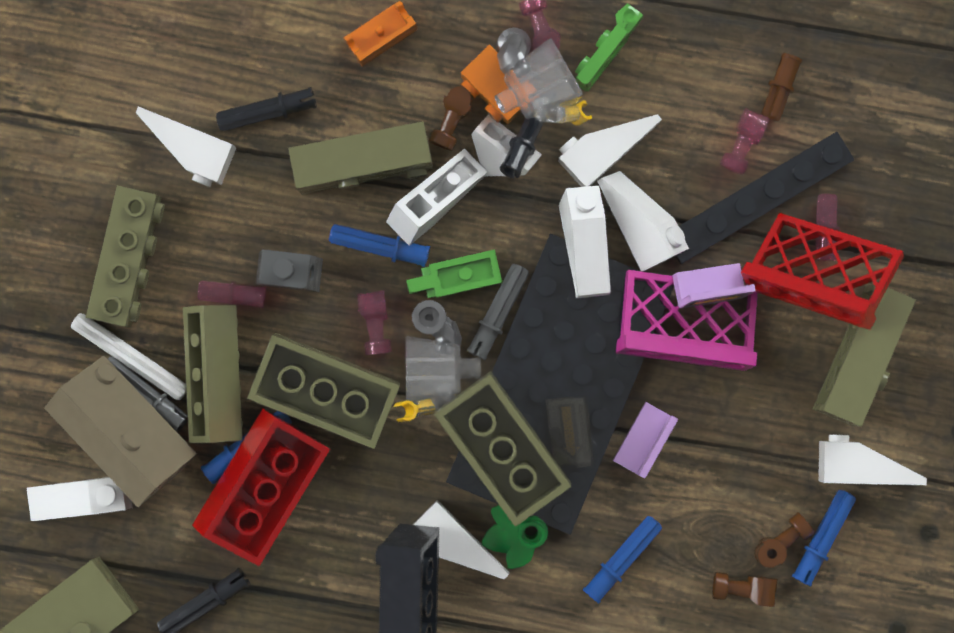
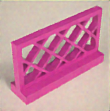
[616,270,758,371]

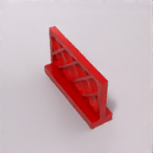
[741,213,904,330]

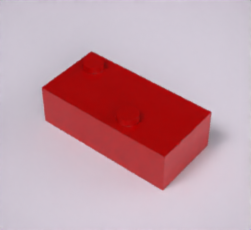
[192,408,330,567]

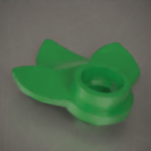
[481,505,548,569]

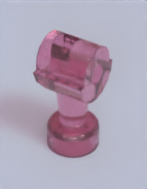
[519,0,561,61]
[720,108,770,175]
[357,290,392,355]

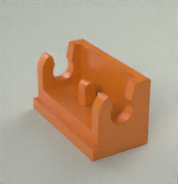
[343,1,418,66]

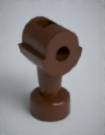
[428,86,472,151]
[754,512,815,568]
[712,572,778,607]

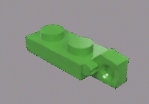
[575,3,643,92]
[406,250,502,298]

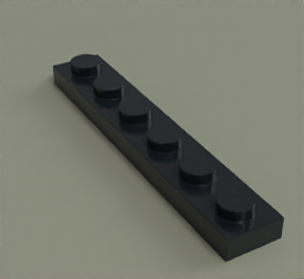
[676,132,855,264]

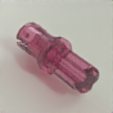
[816,194,840,261]
[197,281,266,308]

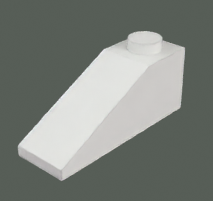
[136,106,236,188]
[558,114,662,187]
[386,148,487,246]
[597,171,689,272]
[559,186,611,298]
[819,435,927,485]
[27,477,132,521]
[413,500,509,579]

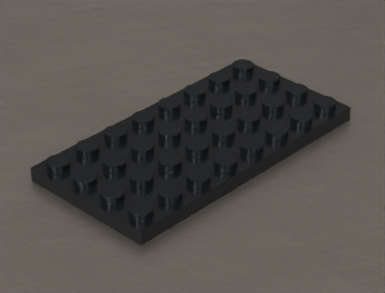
[446,233,674,535]

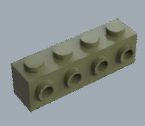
[86,185,165,328]
[183,305,243,443]

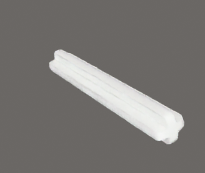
[71,313,187,400]

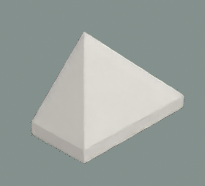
[471,114,542,176]

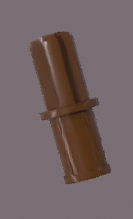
[761,53,803,121]

